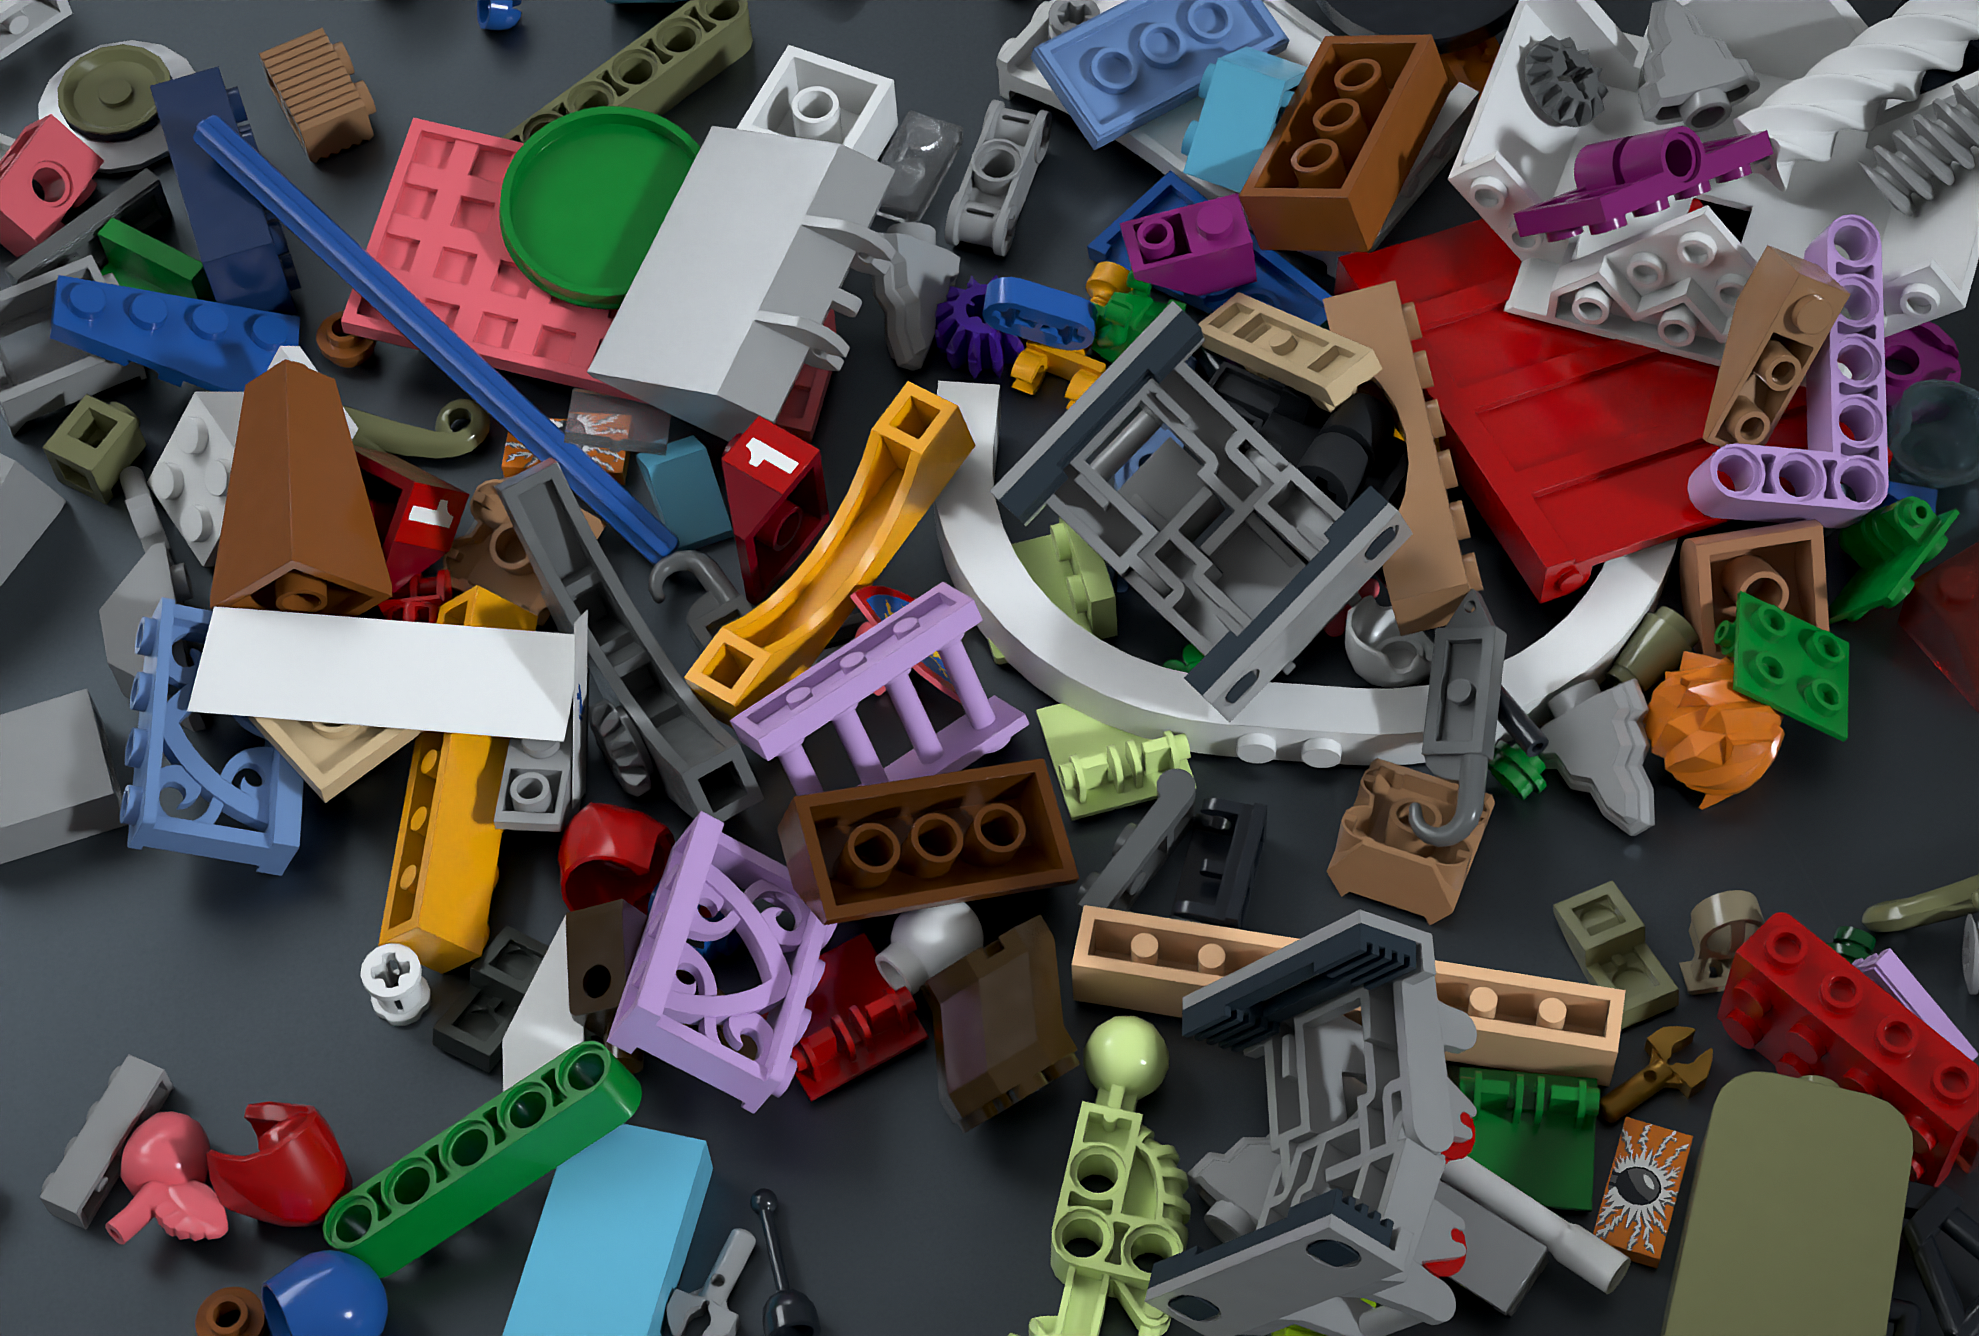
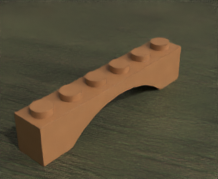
[1323,280,1483,636]

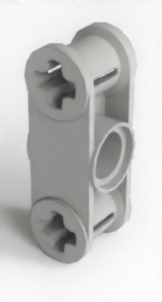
[945,99,1052,257]

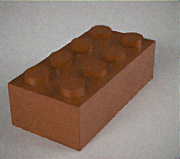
[1239,34,1452,252]

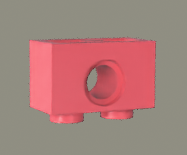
[0,114,104,257]

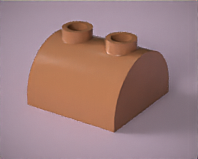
[1679,519,1829,662]

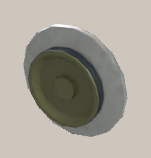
[38,40,195,174]

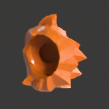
[1643,651,1785,810]

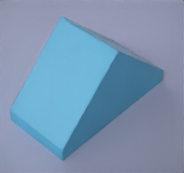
[636,435,734,552]

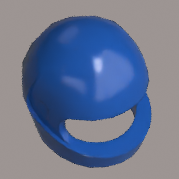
[261,1250,388,1336]

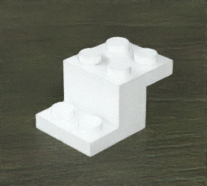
[147,346,358,567]

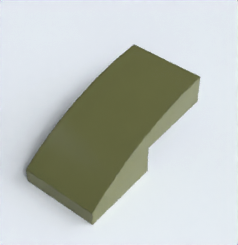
[1553,880,1679,1030]

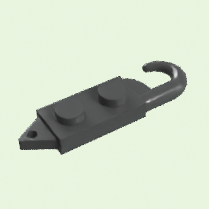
[1409,589,1507,847]

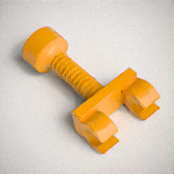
[1010,261,1132,409]

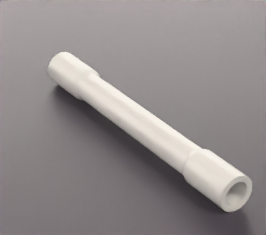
[1342,1076,1631,1294]

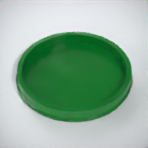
[499,106,700,310]

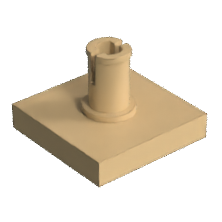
[248,716,424,803]

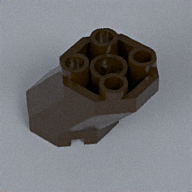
[919,915,1080,1134]

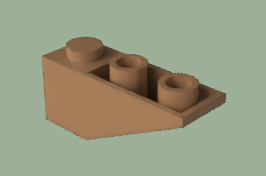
[1702,245,1851,447]

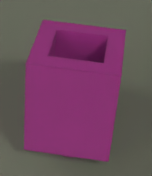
[1120,193,1257,296]

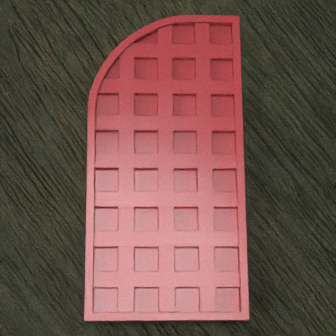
[341,118,836,443]

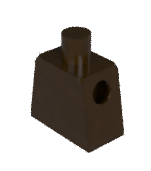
[565,899,690,1074]

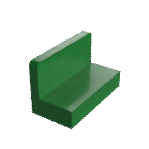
[97,217,216,302]

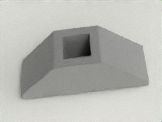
[99,541,206,732]
[494,667,590,832]

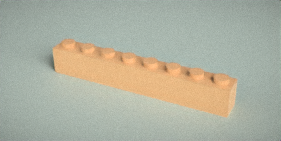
[1071,905,1626,1087]

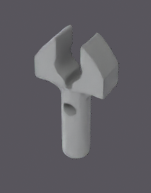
[119,466,171,553]
[666,1228,756,1336]

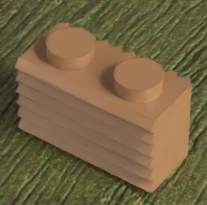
[258,27,377,163]

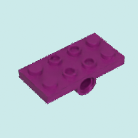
[1513,126,1774,243]

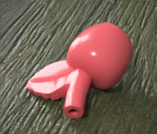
[105,1111,228,1245]

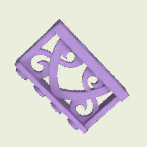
[607,811,837,1114]

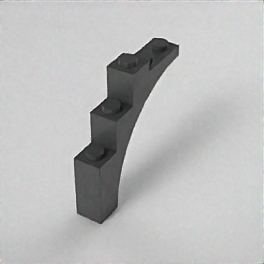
[494,457,765,822]

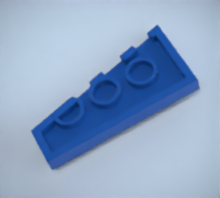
[1087,170,1332,330]
[49,275,300,392]

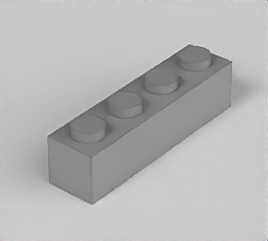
[39,1054,174,1230]

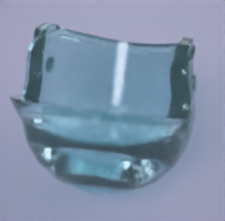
[1887,379,1979,489]

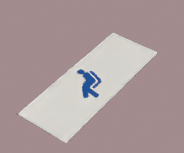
[572,610,588,809]

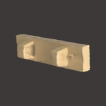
[1198,292,1383,413]

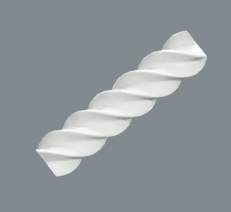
[1733,0,1979,192]

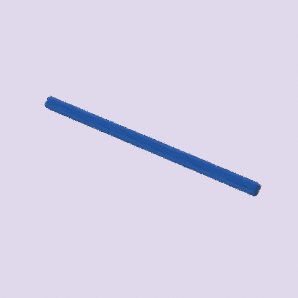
[193,115,680,565]

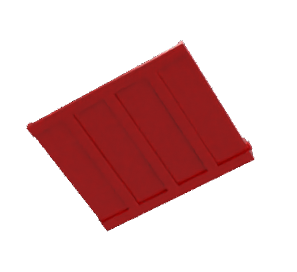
[1334,198,1893,603]

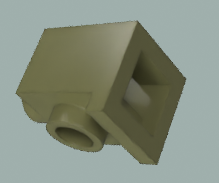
[42,394,147,505]

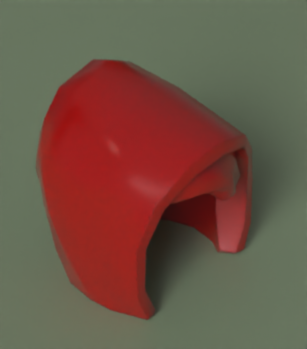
[558,802,675,915]
[206,1101,353,1227]

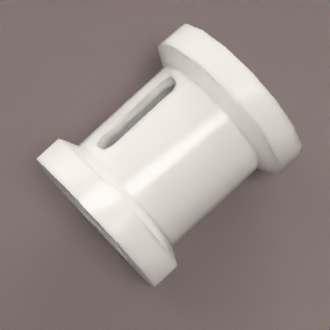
[360,943,432,1026]

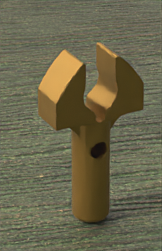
[1599,1026,1713,1123]

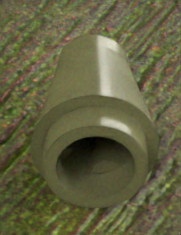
[1605,606,1699,693]

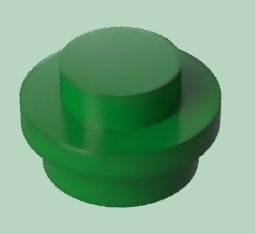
[1488,740,1547,801]

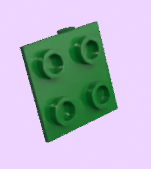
[1828,496,1960,625]
[1714,591,1849,742]
[1453,1067,1600,1212]

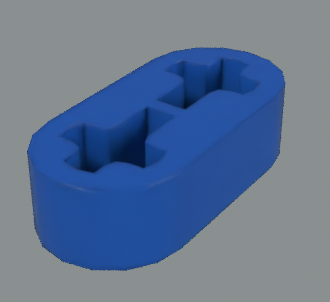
[982,277,1098,351]

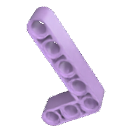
[1687,214,1889,529]

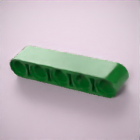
[323,1041,642,1278]

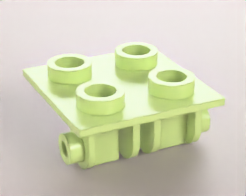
[1036,703,1196,821]

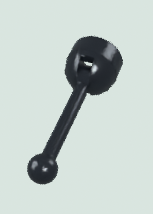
[750,1188,821,1336]

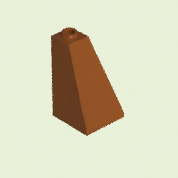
[210,359,392,617]

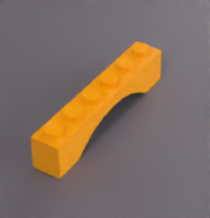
[684,381,976,729]

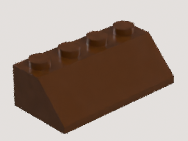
[777,758,1079,925]

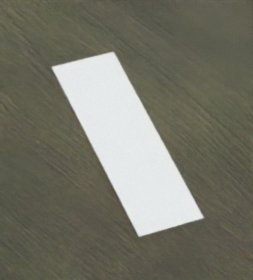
[187,606,574,742]

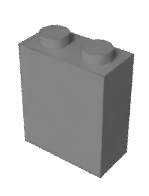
[0,688,127,864]

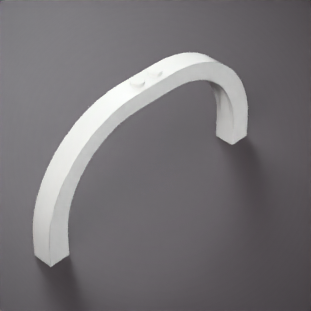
[933,381,1678,768]

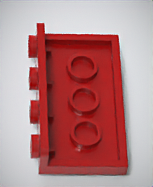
[1717,912,1979,1187]

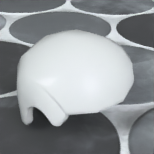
[1345,595,1434,688]

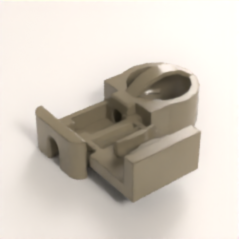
[1679,890,1765,995]

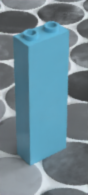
[502,1123,713,1336]

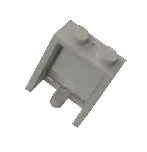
[0,255,147,436]

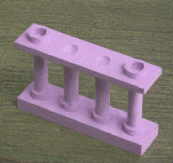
[730,582,1029,796]

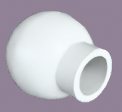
[875,902,984,996]

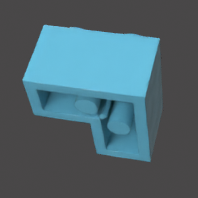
[1181,46,1308,193]

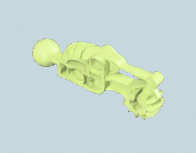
[1008,1016,1191,1336]

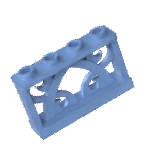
[120,597,304,876]

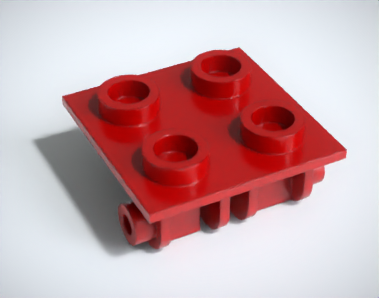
[760,933,929,1101]

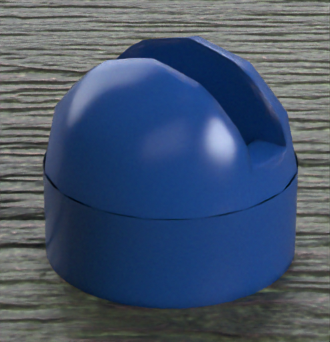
[477,0,522,31]

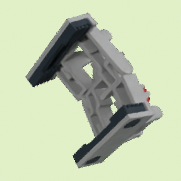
[990,301,1413,723]
[1145,909,1477,1336]

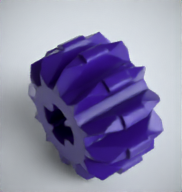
[935,275,1028,379]

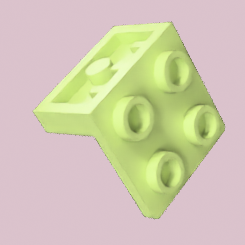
[987,517,1118,665]

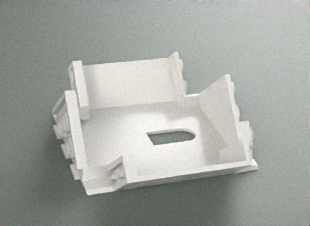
[1448,0,1979,387]

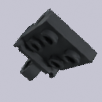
[1208,361,1409,512]

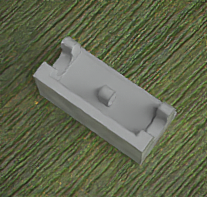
[1434,1180,1549,1316]

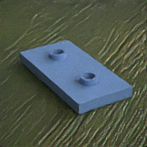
[1030,0,1290,150]

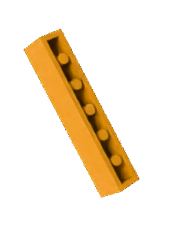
[378,585,538,974]

